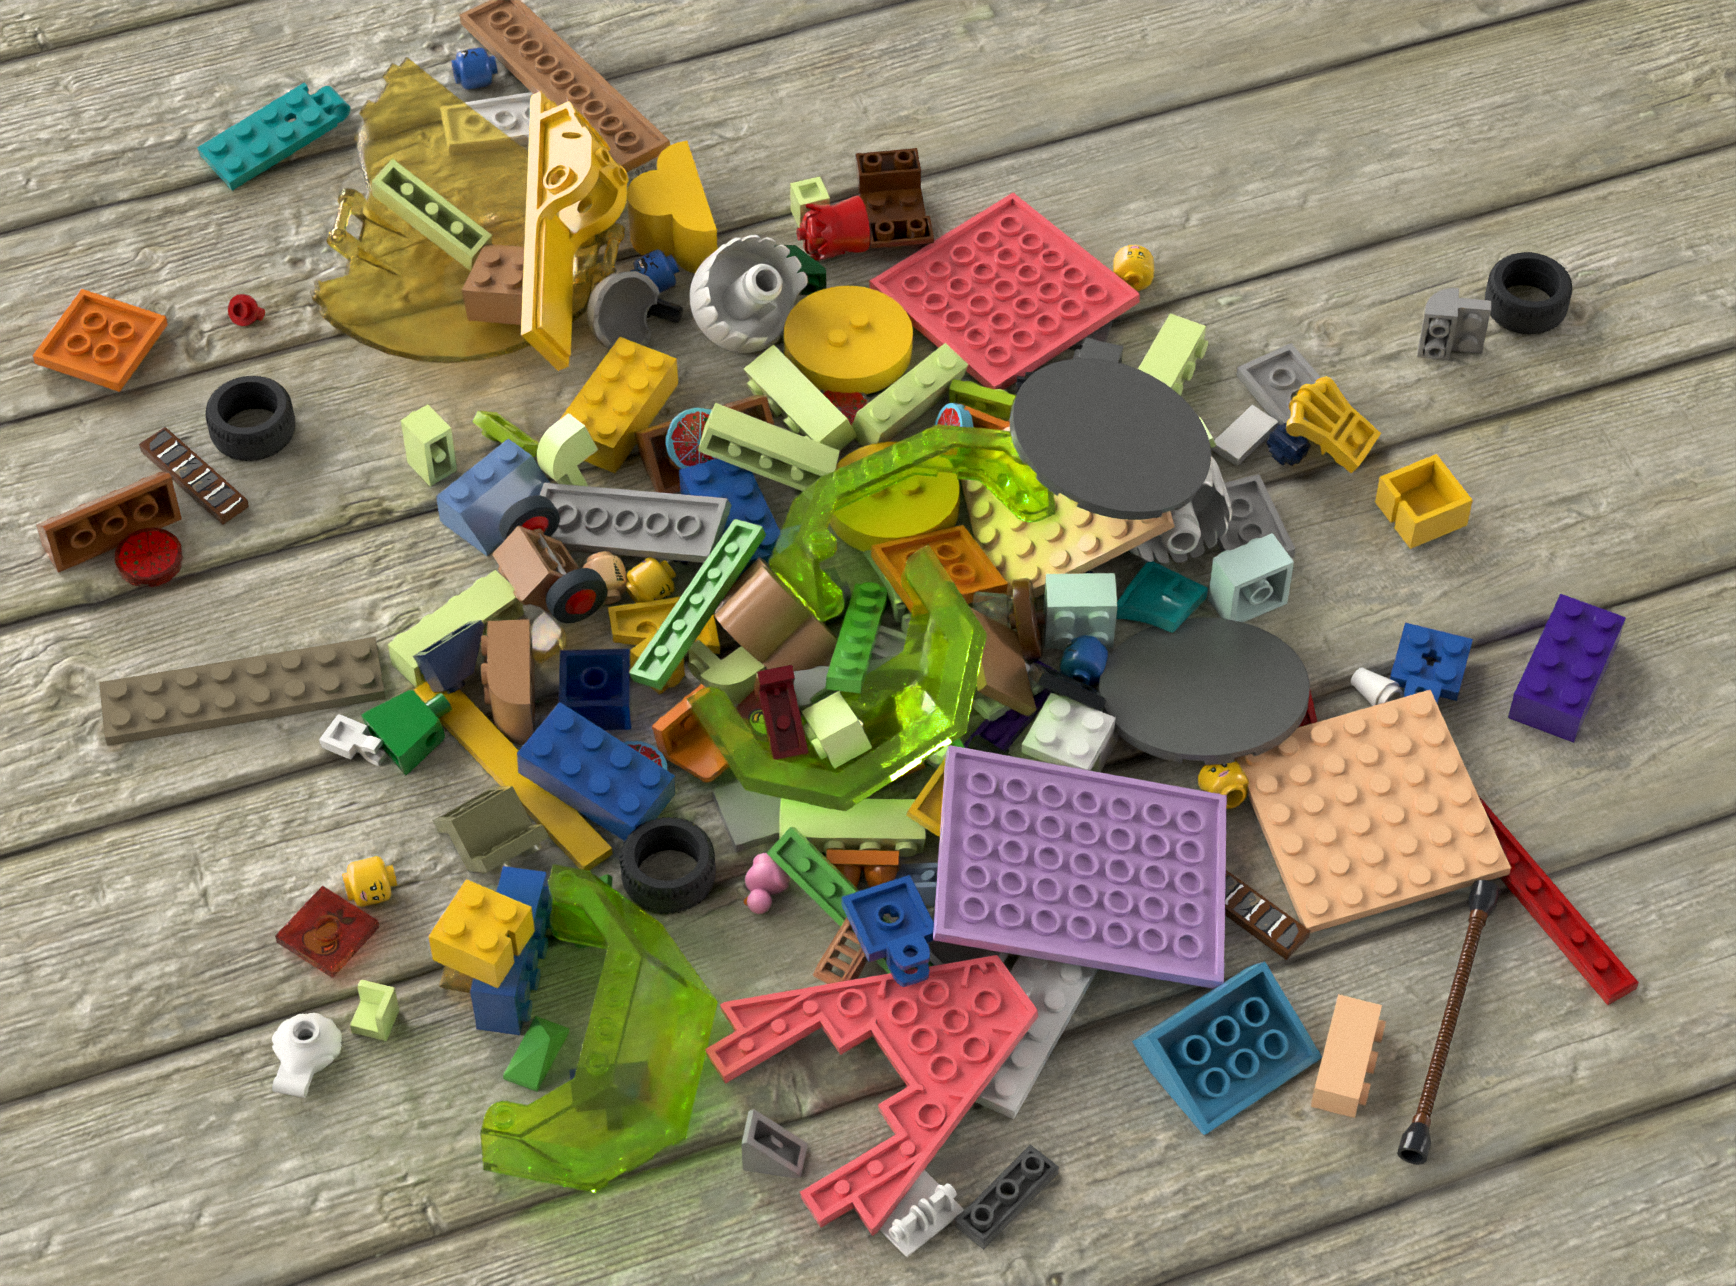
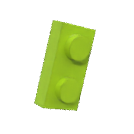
[949,379,1015,421]
[472,410,539,457]

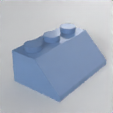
[436,439,550,556]

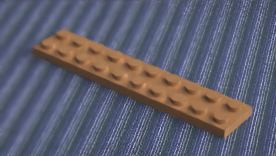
[459,0,670,172]

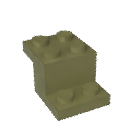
[432,786,549,875]

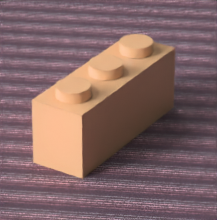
[1311,994,1386,1118]

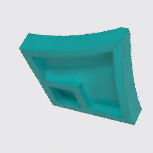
[1116,561,1208,633]

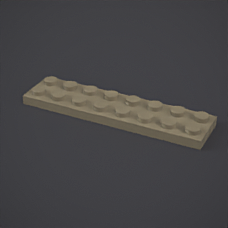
[99,637,386,746]

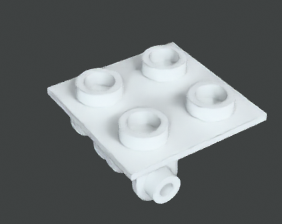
[880,1170,964,1257]

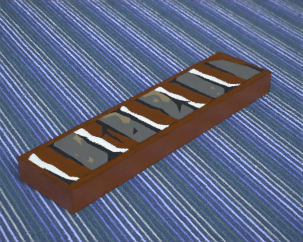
[139,427,249,525]
[1225,870,1310,960]

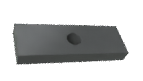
[955,1144,1059,1250]

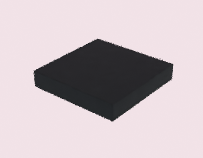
[1028,662,1106,711]

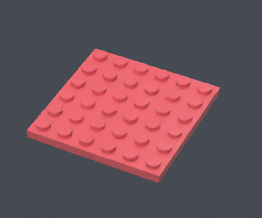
[869,193,1140,390]

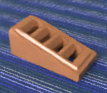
[813,918,867,984]

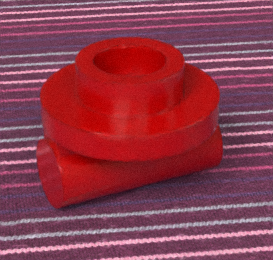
[228,294,265,326]

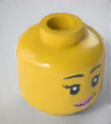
[1113,245,1154,292]
[625,557,676,603]
[1198,759,1249,809]
[342,856,398,907]

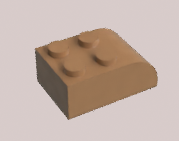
[462,244,524,325]
[481,619,535,745]

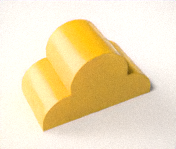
[627,141,718,274]

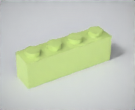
[372,159,492,271]
[1138,313,1208,396]
[851,343,968,447]
[744,344,857,450]
[698,403,840,499]
[388,570,524,687]
[779,798,925,857]

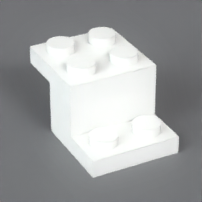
[1021,693,1120,772]

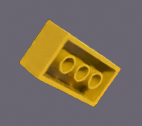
[559,337,678,473]

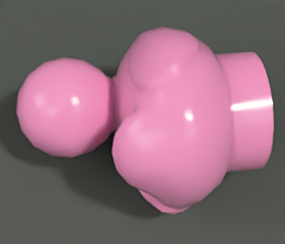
[744,853,790,914]

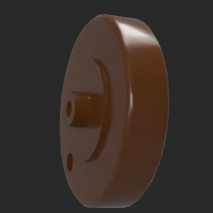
[1009,577,1046,661]

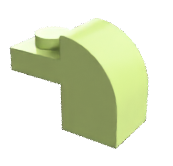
[537,413,598,486]
[688,640,765,705]

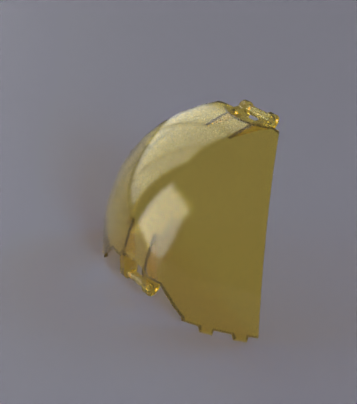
[310,57,625,363]

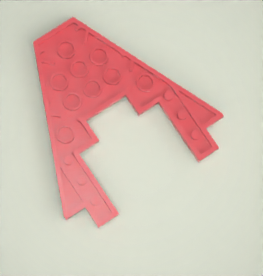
[705,955,1038,1236]

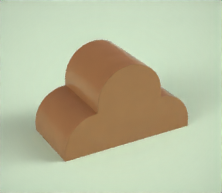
[714,557,838,671]

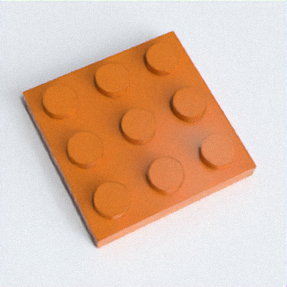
[33,289,168,392]
[871,525,1008,616]

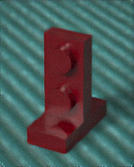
[754,665,809,763]

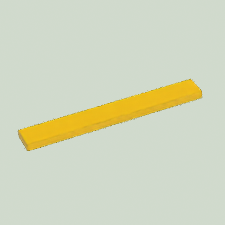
[414,681,613,874]

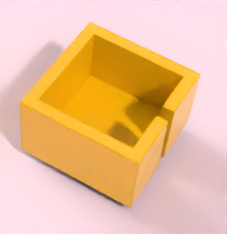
[1375,454,1473,549]
[428,879,535,988]

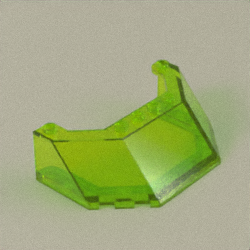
[769,424,1055,623]
[686,544,987,812]
[480,864,718,1193]

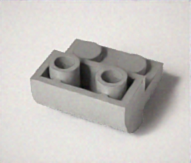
[1417,288,1491,360]

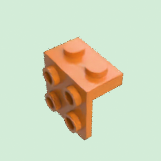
[652,684,755,783]

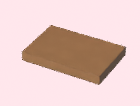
[960,606,1036,716]

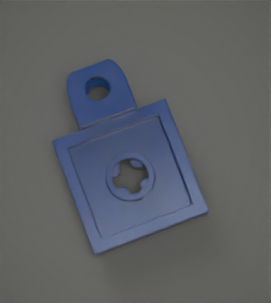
[1390,622,1473,705]
[841,875,934,987]

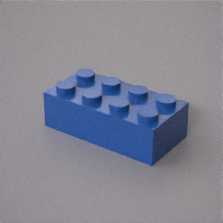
[679,459,789,580]
[517,702,675,841]
[470,866,556,1035]

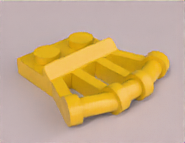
[1286,376,1381,473]

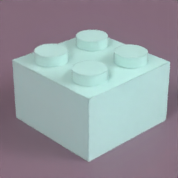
[1208,533,1294,622]
[1043,573,1117,650]

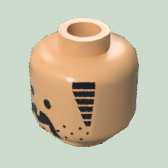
[582,551,628,604]

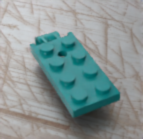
[197,83,350,191]

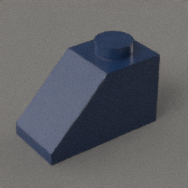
[413,620,485,694]

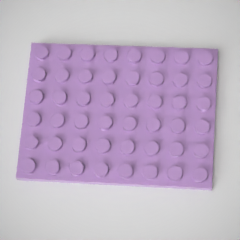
[933,745,1227,989]

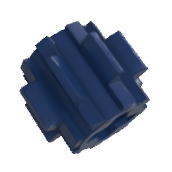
[1266,423,1311,466]

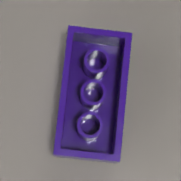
[1508,594,1626,743]

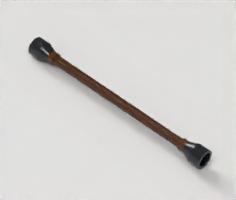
[1397,880,1501,1165]

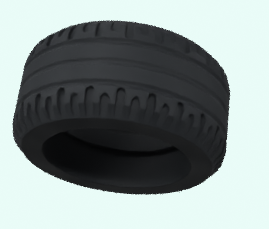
[1485,252,1572,335]
[205,376,296,461]
[620,817,716,914]

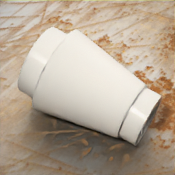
[1351,667,1403,706]

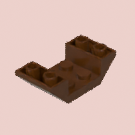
[855,148,934,249]

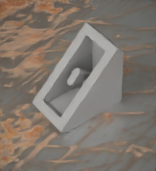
[741,1109,808,1178]

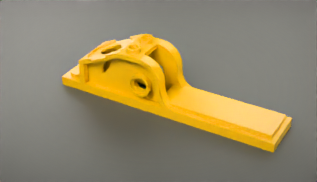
[521,91,629,371]

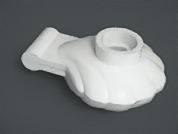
[272,1013,342,1098]

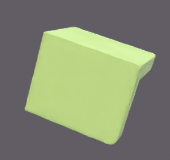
[790,177,830,228]
[350,980,399,1041]

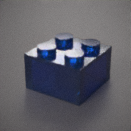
[559,649,632,730]

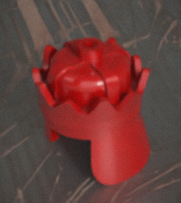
[796,195,870,261]

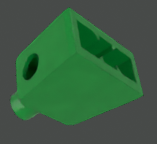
[361,690,452,776]

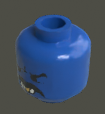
[451,47,498,90]
[630,249,680,294]
[1060,635,1108,686]

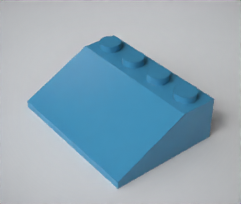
[1132,961,1322,1135]

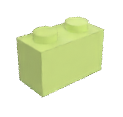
[401,404,457,487]
[801,691,872,769]

